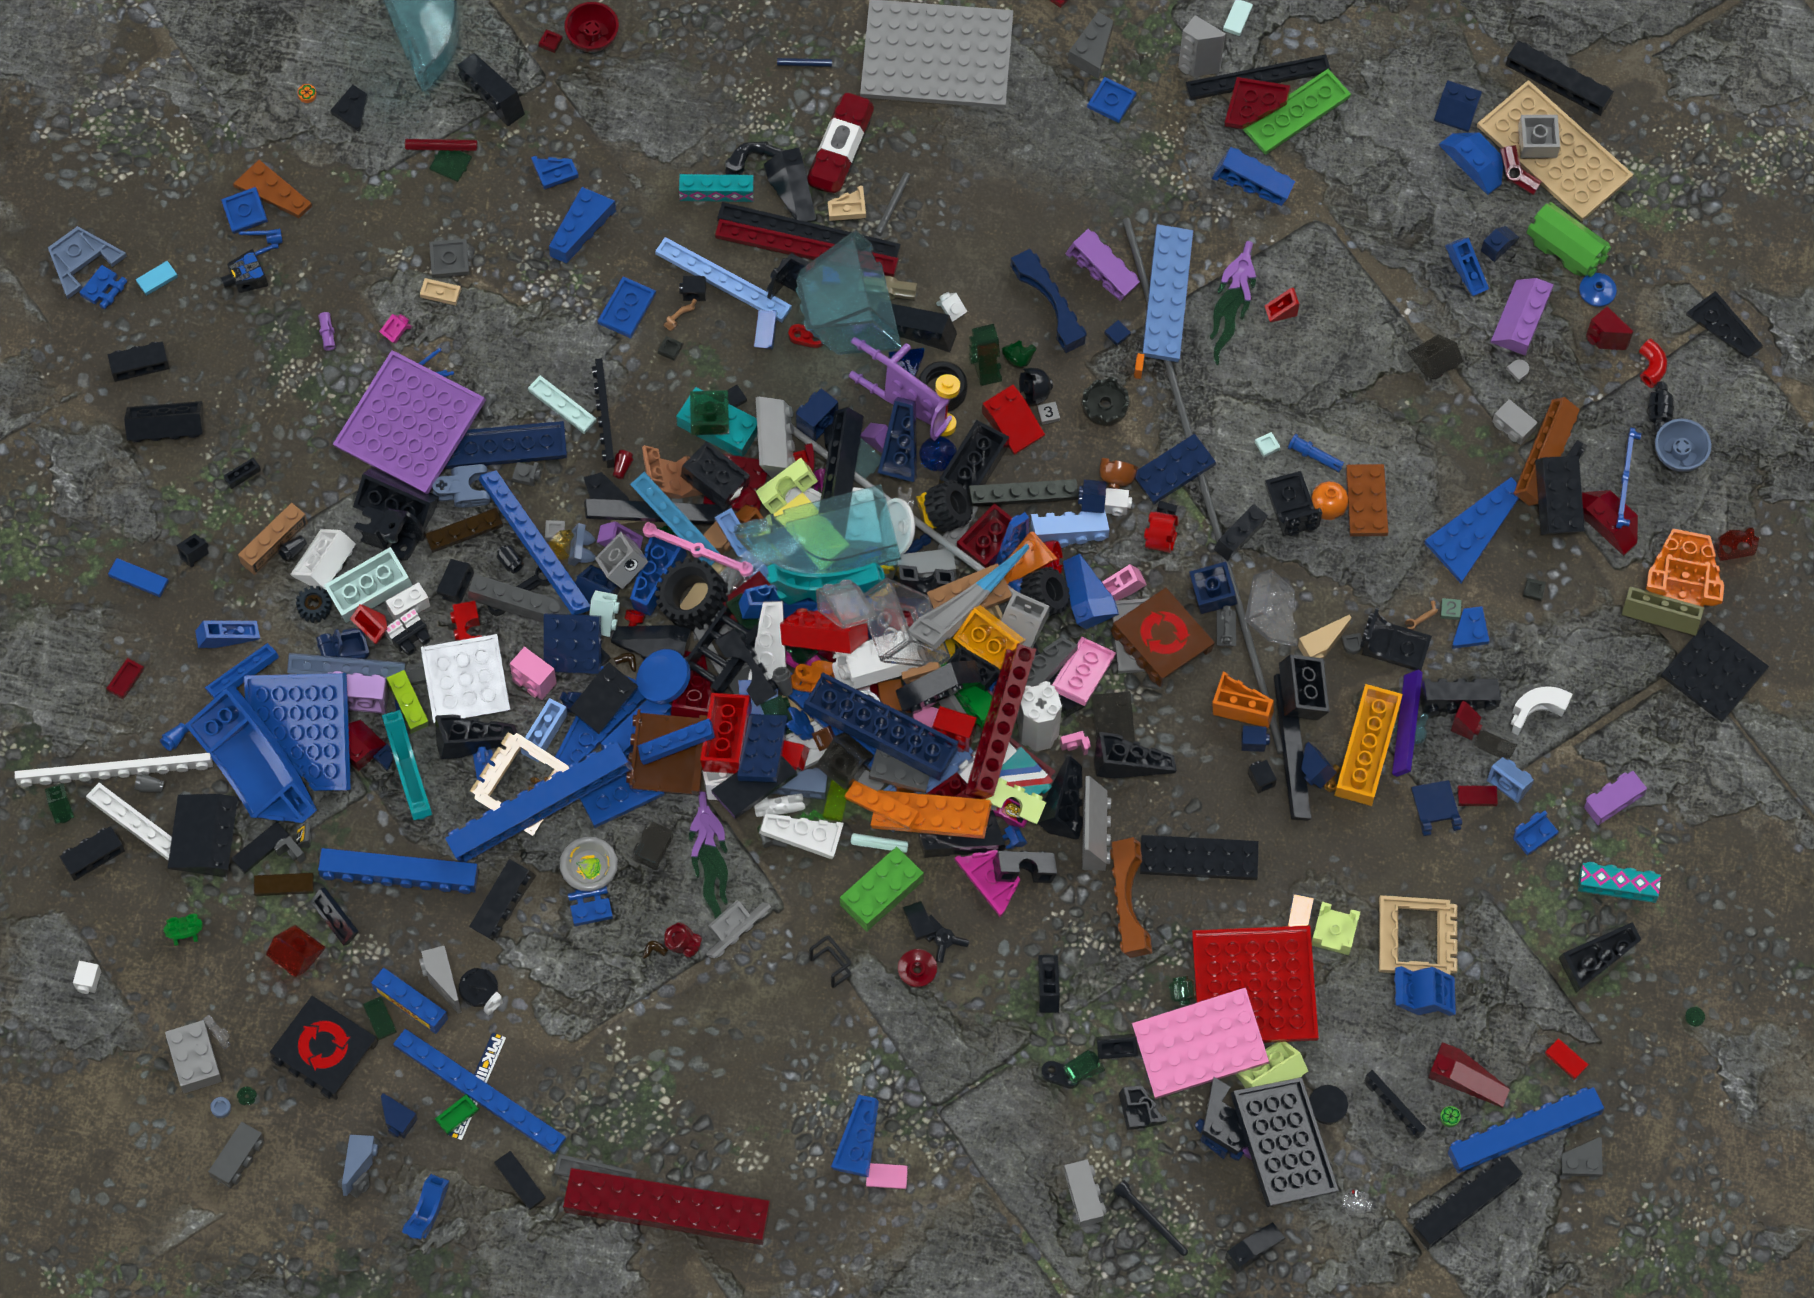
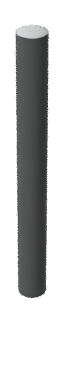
[875,172,911,236]

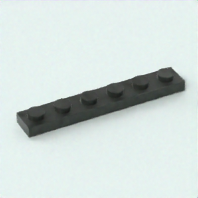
[967,479,1079,506]

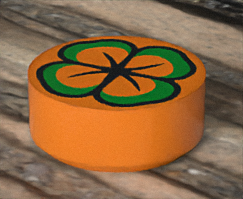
[298,84,317,103]

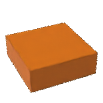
[1134,353,1145,379]

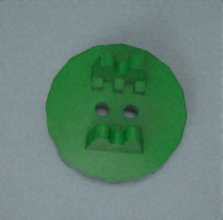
[163,914,203,946]

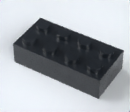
[946,646,1000,692]

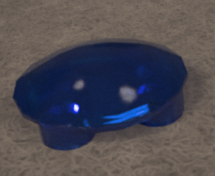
[919,436,957,471]

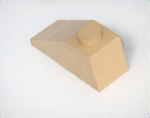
[1298,614,1351,659]

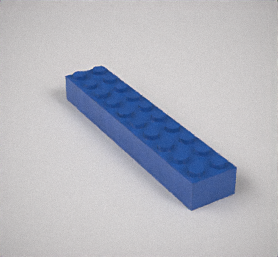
[445,742,633,863]

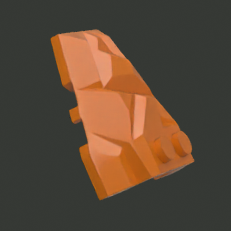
[1646,529,1724,607]

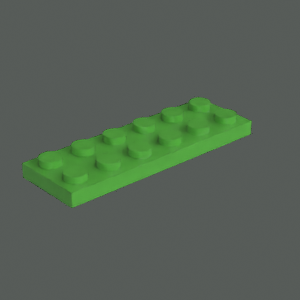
[1243,69,1351,155]

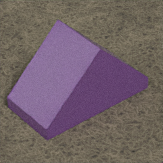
[861,423,888,453]

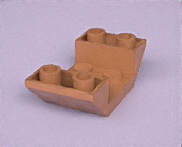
[642,445,703,499]

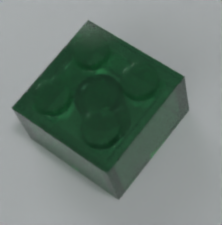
[690,390,729,435]

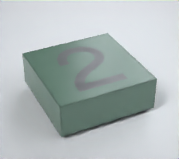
[1440,598,1461,620]

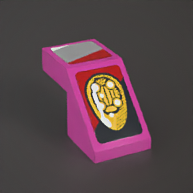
[990,798,1027,828]

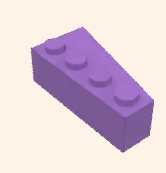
[1065,229,1140,301]

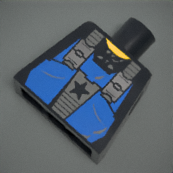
[221,249,268,293]

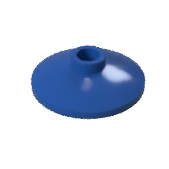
[1579,273,1617,307]

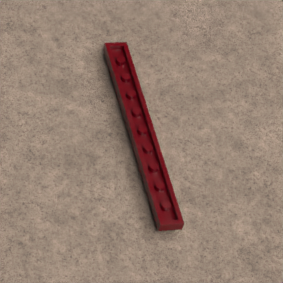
[715,219,899,277]

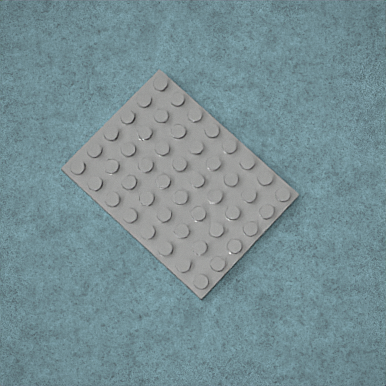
[860,0,1013,108]

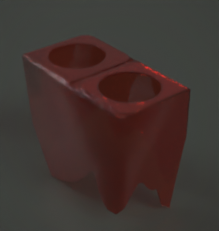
[1715,528,1759,561]

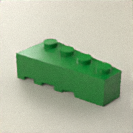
[941,661,992,730]

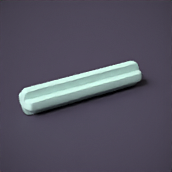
[851,833,908,853]

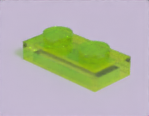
[823,780,851,822]

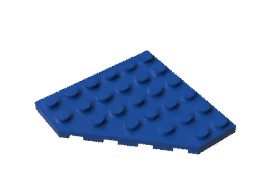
[244,673,351,791]

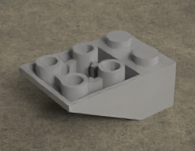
[1001,591,1050,648]

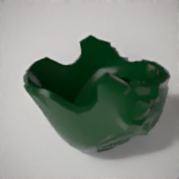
[1002,340,1037,367]

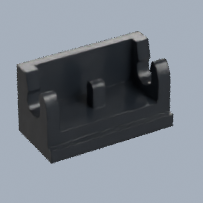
[436,559,474,604]

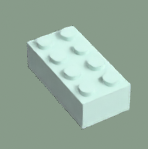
[324,547,412,623]

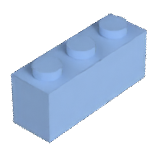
[521,698,568,762]

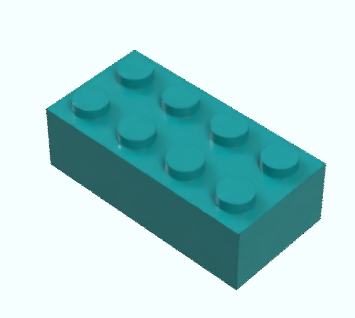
[676,387,758,457]

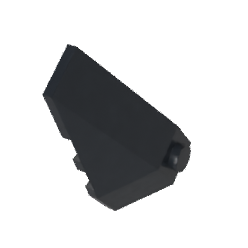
[611,625,691,659]
[1037,755,1083,839]

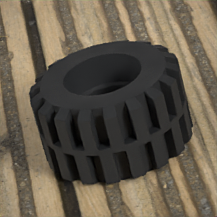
[924,480,973,532]
[1020,567,1070,617]

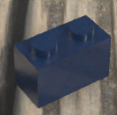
[1078,480,1106,513]

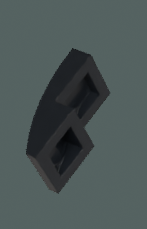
[903,901,935,941]

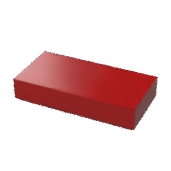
[1545,1038,1589,1080]

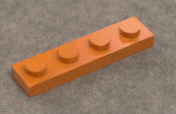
[845,780,920,830]

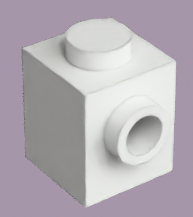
[1104,488,1132,516]
[73,961,101,994]

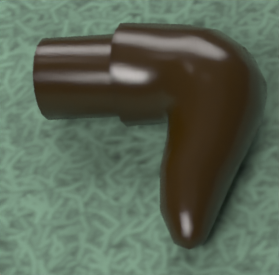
[614,652,636,672]
[642,941,668,959]

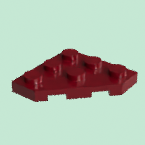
[1225,77,1291,129]

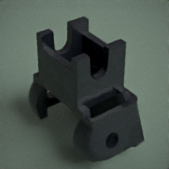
[354,506,425,561]

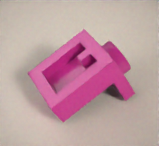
[379,314,412,344]

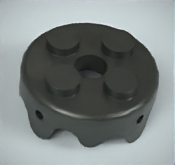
[1082,377,1129,425]

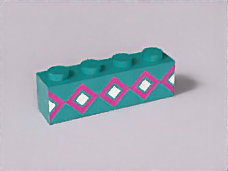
[679,174,754,202]
[1578,862,1661,903]

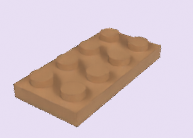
[927,563,1012,609]

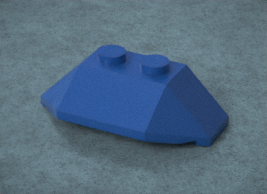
[1439,132,1503,195]

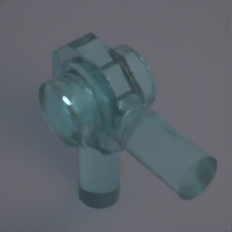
[1393,713,1429,744]

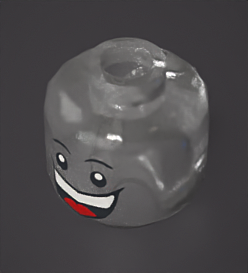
[1342,1189,1373,1218]

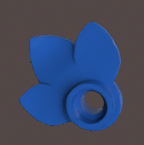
[786,707,814,741]

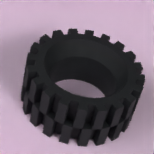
[655,558,728,631]

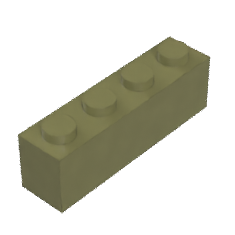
[1622,587,1704,636]

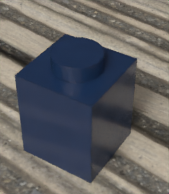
[1241,726,1270,752]

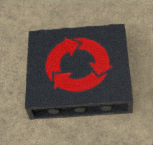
[270,996,378,1100]

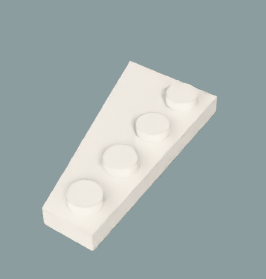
[748,601,787,680]

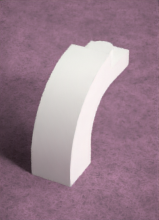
[1511,687,1572,735]

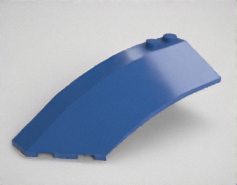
[185,686,317,823]

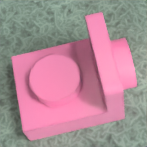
[1060,731,1091,755]

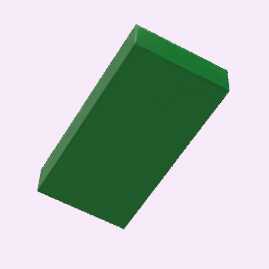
[435,1094,479,1135]

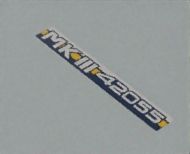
[449,1033,506,1140]

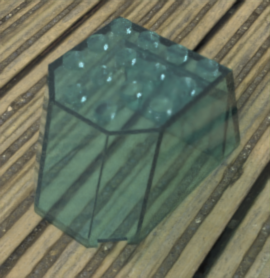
[796,230,901,355]

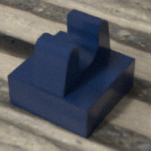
[559,692,582,713]

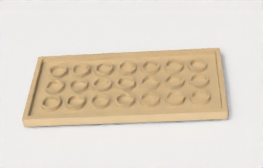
[1477,80,1634,222]

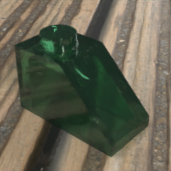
[45,783,74,824]

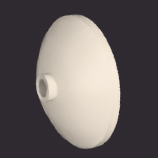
[879,498,915,555]

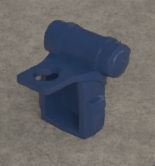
[316,628,369,659]

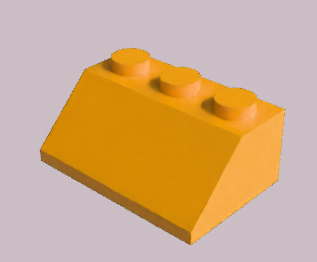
[953,605,1025,670]

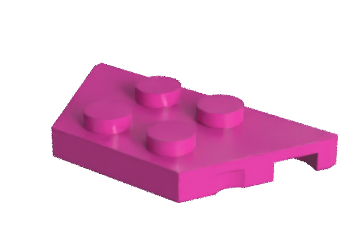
[955,850,1020,917]

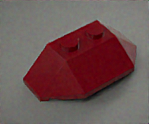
[1582,490,1638,556]

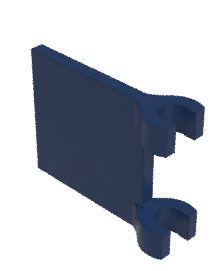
[1411,780,1462,836]

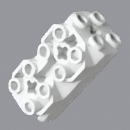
[832,631,922,691]
[1016,681,1062,752]

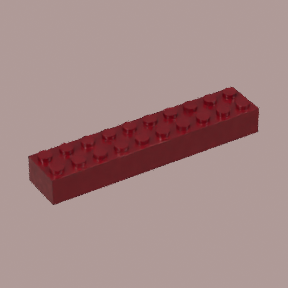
[563,1168,770,1245]

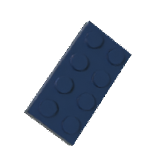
[1135,434,1216,505]
[737,714,788,782]

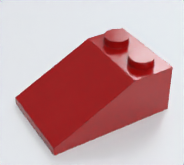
[982,384,1045,455]

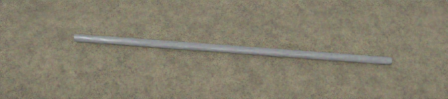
[793,426,1017,595]

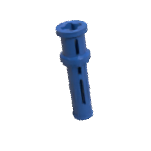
[1288,434,1344,473]

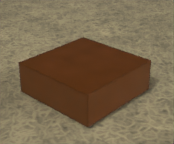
[812,726,838,751]

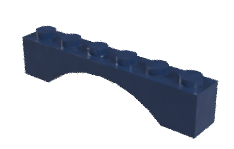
[1010,249,1087,353]

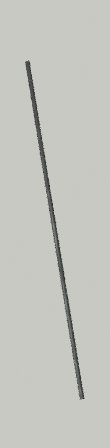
[1123,218,1283,754]

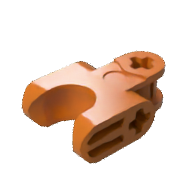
[791,660,835,692]

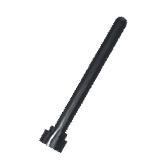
[1113,1180,1188,1256]

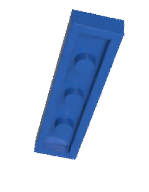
[205,643,279,699]
[638,718,715,765]

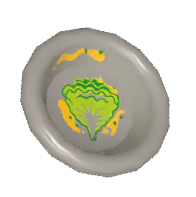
[559,837,618,891]

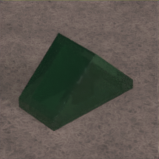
[1063,1050,1105,1083]

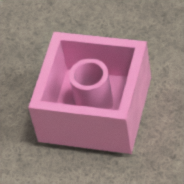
[510,647,557,700]

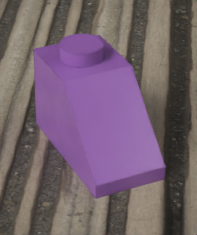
[597,521,643,549]

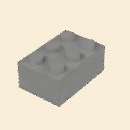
[165,1020,222,1093]

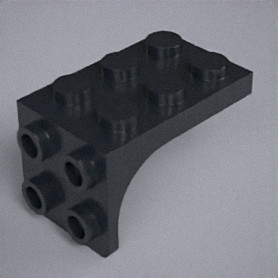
[1265,471,1323,536]
[1360,607,1432,671]

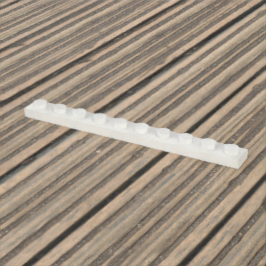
[15,753,213,787]

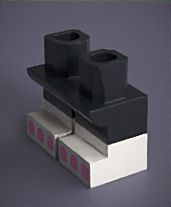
[385,608,431,656]

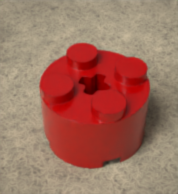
[1144,511,1179,553]

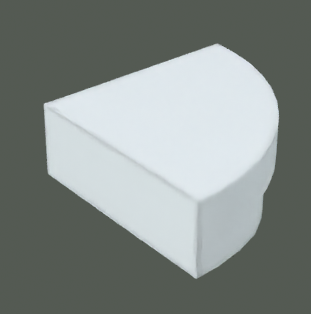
[484,992,503,1016]

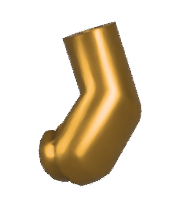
[1324,764,1341,792]

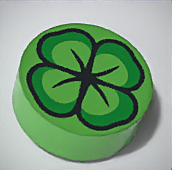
[1440,1106,1461,1127]

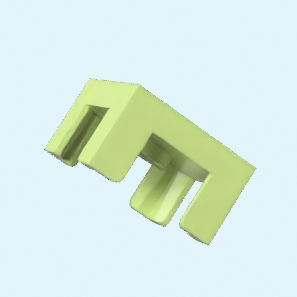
[1312,902,1360,955]

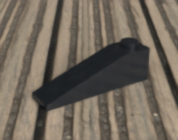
[764,148,816,222]
[435,714,517,759]
[1094,732,1177,779]

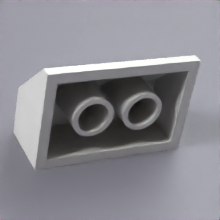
[290,529,356,590]

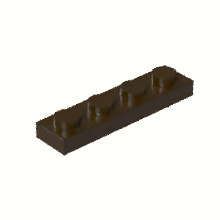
[425,508,503,553]

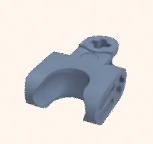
[432,464,491,508]

